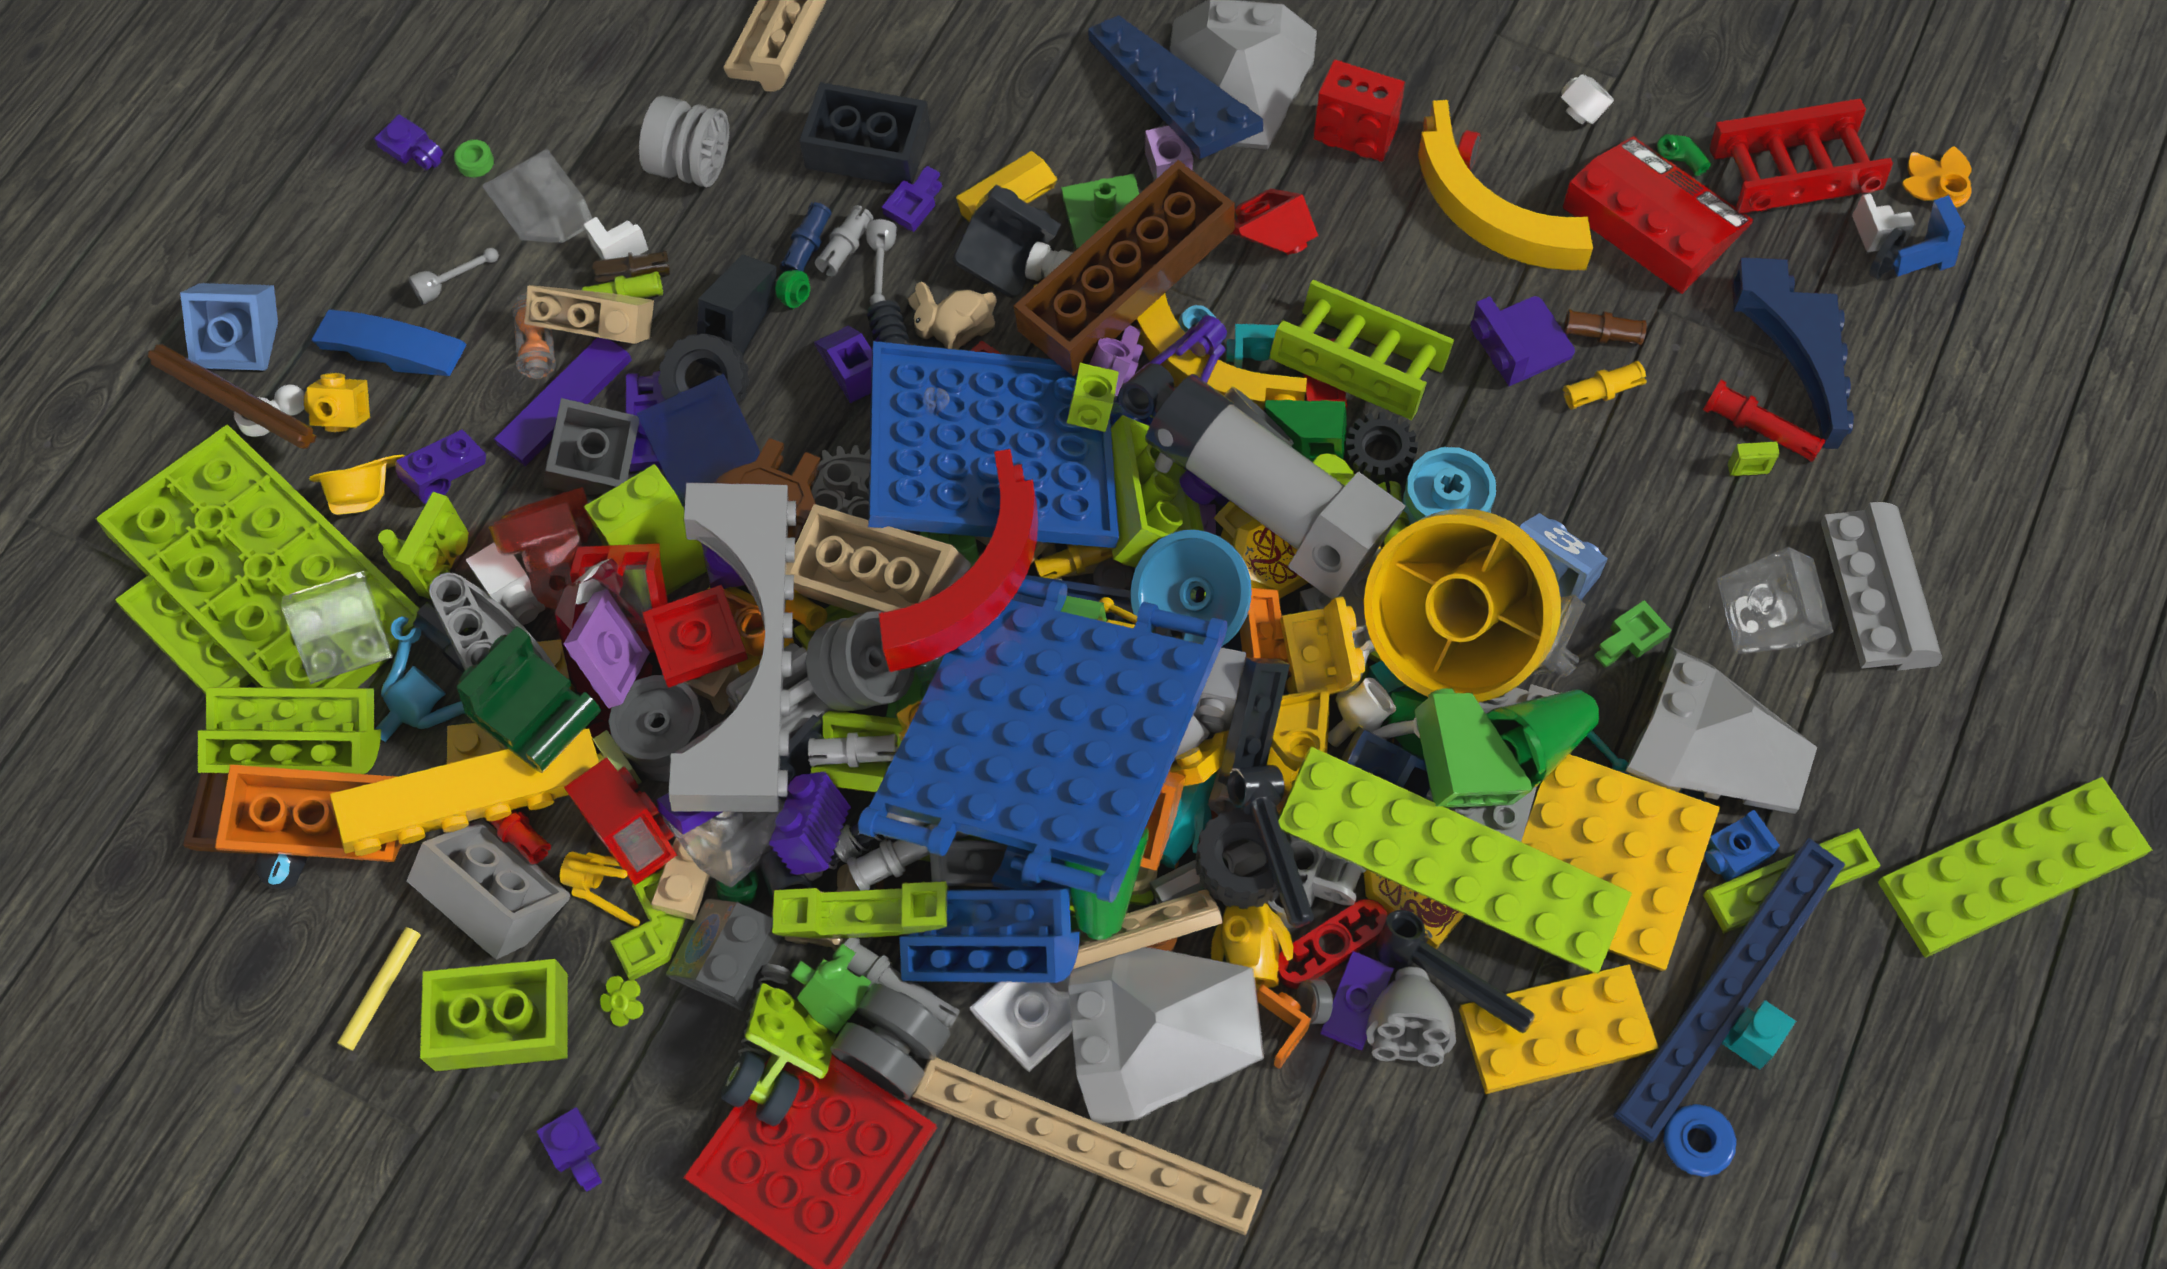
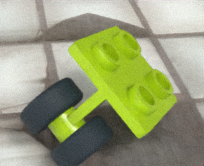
[721,983,836,1126]

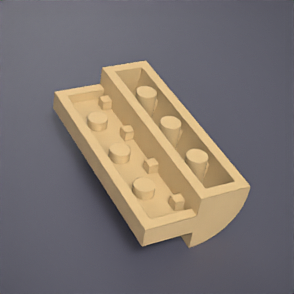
[723,0,827,92]

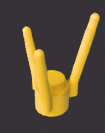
[560,851,666,927]

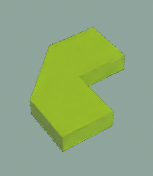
[611,869,686,980]

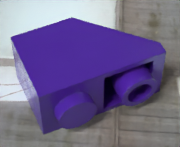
[814,326,872,403]

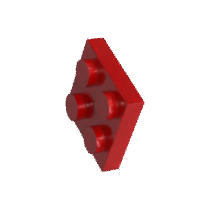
[642,585,748,688]

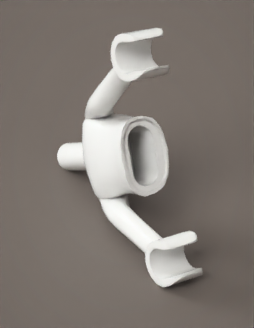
[1328,625,1420,747]

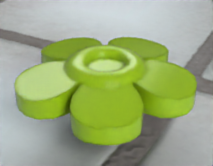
[600,976,643,1027]

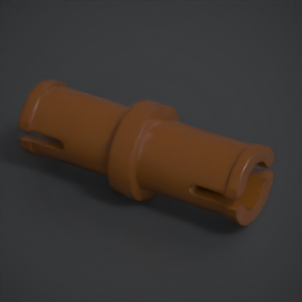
[1564,309,1647,345]

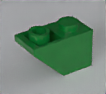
[1265,400,1347,462]

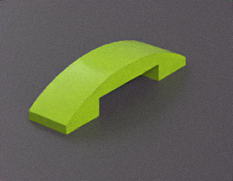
[772,882,947,938]

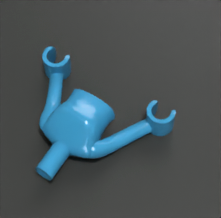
[375,617,465,742]

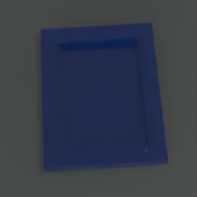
[637,374,760,510]

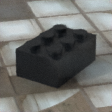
[799,82,931,185]

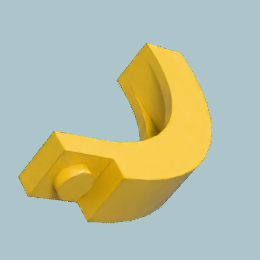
[1418,100,1593,270]
[1131,293,1307,411]

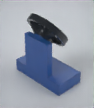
[1869,195,1965,279]

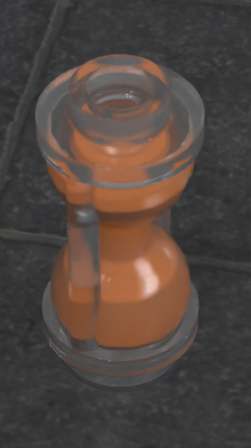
[512,293,556,379]

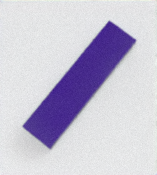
[494,337,632,466]

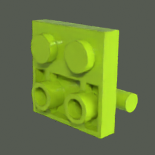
[378,492,469,600]

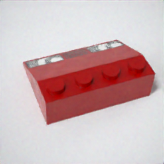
[1563,136,1753,294]

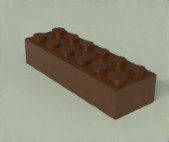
[1014,160,1235,376]

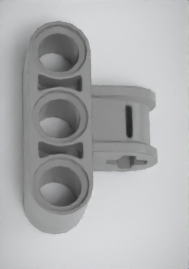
[1268,835,1366,928]

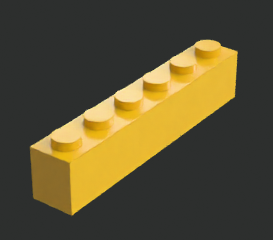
[330,728,599,856]

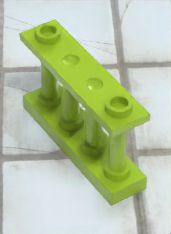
[1269,280,1454,421]

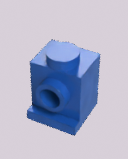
[1704,810,1780,882]

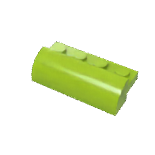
[198,687,381,774]

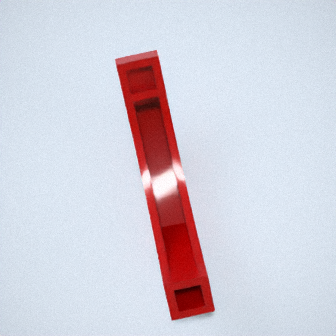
[879,449,1038,672]

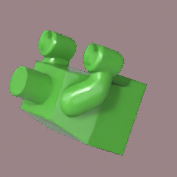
[791,944,872,1034]

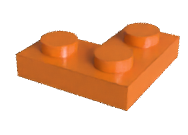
[1240,588,1291,676]

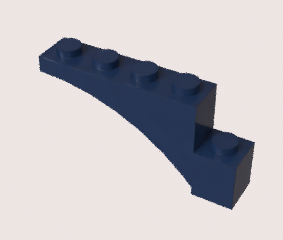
[1732,258,1854,449]

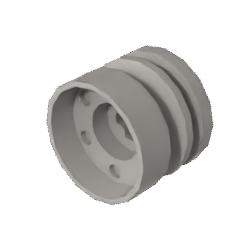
[639,96,729,187]

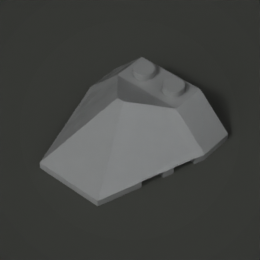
[1170,0,1317,150]
[1626,647,1817,814]
[1068,947,1264,1124]

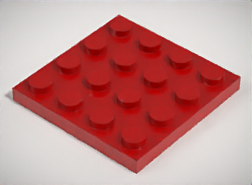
[684,1055,937,1269]

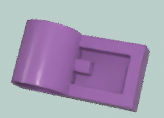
[1089,325,1143,396]

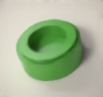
[454,140,494,178]

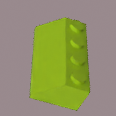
[1111,415,1204,568]

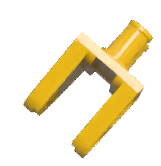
[1266,677,1329,795]

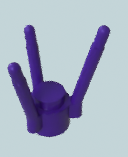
[1148,315,1227,383]

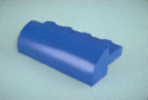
[900,888,1079,983]

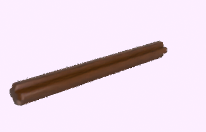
[148,344,316,449]

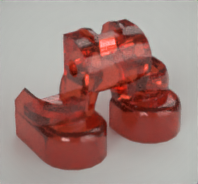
[488,487,593,609]

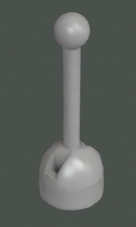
[866,219,897,305]
[408,248,499,305]

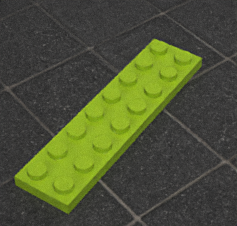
[1278,747,1632,974]

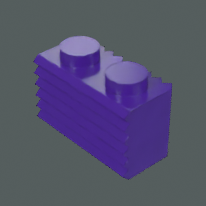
[769,771,851,875]

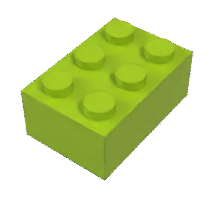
[420,959,568,1071]

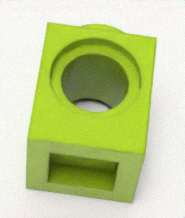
[1067,363,1119,432]

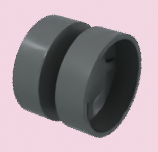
[830,983,950,1100]

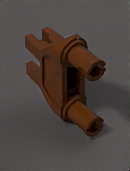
[713,438,820,544]

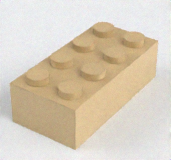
[786,504,971,614]

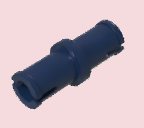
[779,202,832,272]

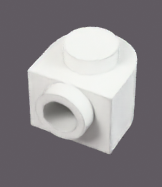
[1561,74,1614,125]

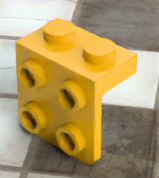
[1280,596,1365,694]

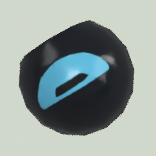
[254,853,308,890]

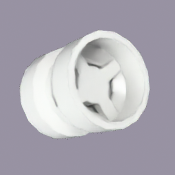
[1025,241,1072,281]

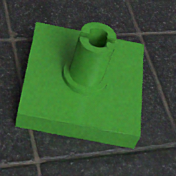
[1061,174,1139,251]

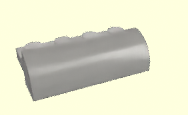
[1821,502,1942,671]

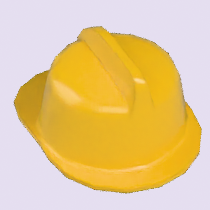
[309,455,405,515]

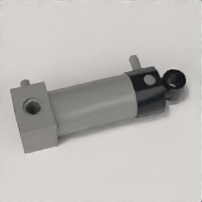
[1119,363,1406,599]

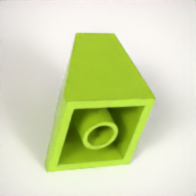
[584,464,707,609]

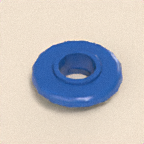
[1663,1104,1736,1177]

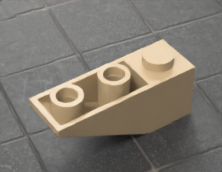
[524,285,654,344]

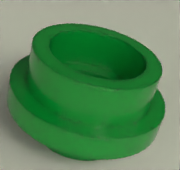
[776,270,810,308]

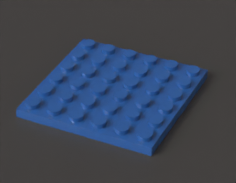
[868,341,1119,548]

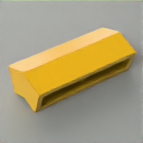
[956,151,1057,221]

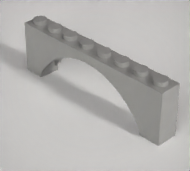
[669,483,796,812]

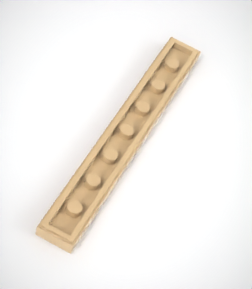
[913,1058,1262,1236]

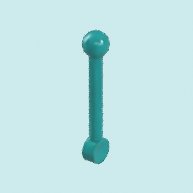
[1587,730,1628,772]

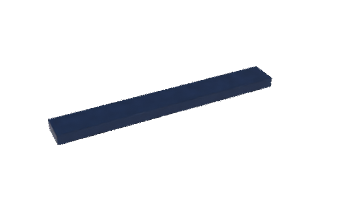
[1613,838,1845,1143]

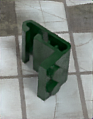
[457,626,601,773]

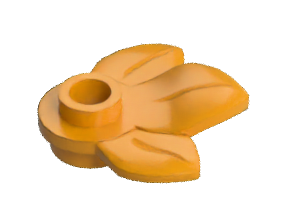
[1902,147,1972,207]

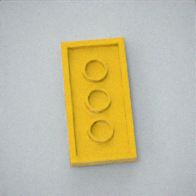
[1459,964,1659,1094]

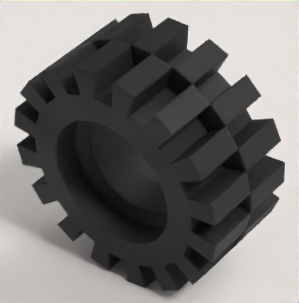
[1344,412,1418,489]

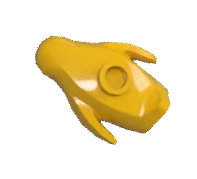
[1211,902,1293,990]

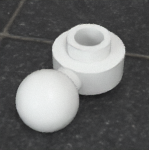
[234,385,305,437]

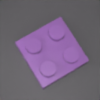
[563,589,650,708]

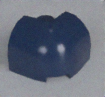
[1341,726,1433,801]

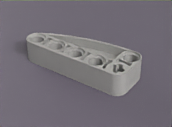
[429,573,559,749]

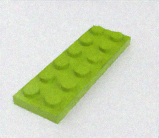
[1878,776,2152,958]

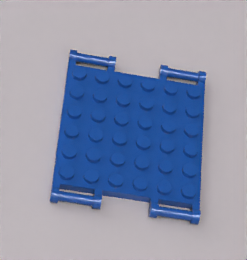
[858,579,1227,903]

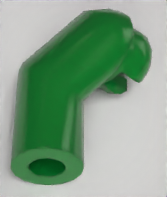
[1657,134,1711,176]

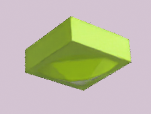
[1728,442,1780,476]

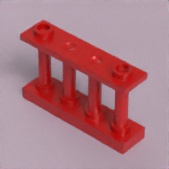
[1710,98,1893,214]

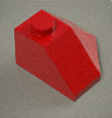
[1230,188,1318,254]

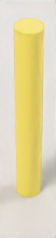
[337,927,421,1051]

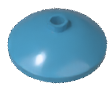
[1131,530,1252,647]

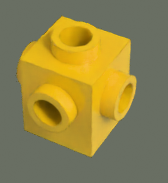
[304,373,370,432]

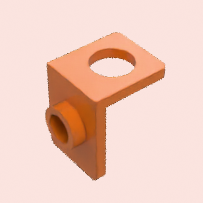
[1257,985,1311,1069]

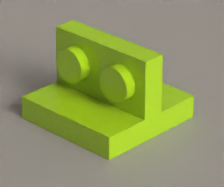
[811,710,903,792]

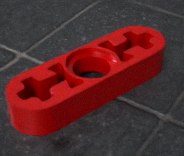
[1277,899,1387,989]

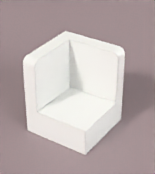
[1852,194,1915,253]
[583,217,648,260]

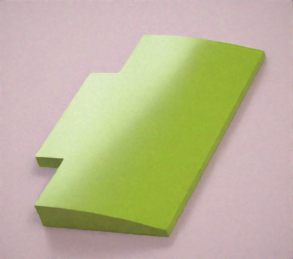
[96,424,419,695]

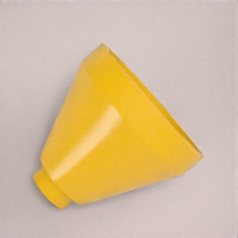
[1364,509,1561,703]

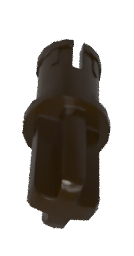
[593,251,670,283]

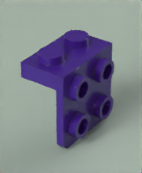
[1471,296,1575,386]

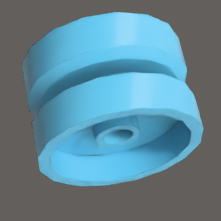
[1402,447,1496,525]

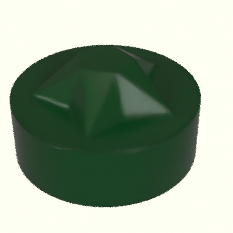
[716,865,760,906]

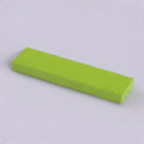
[1703,828,1880,933]

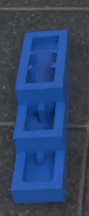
[311,310,466,376]

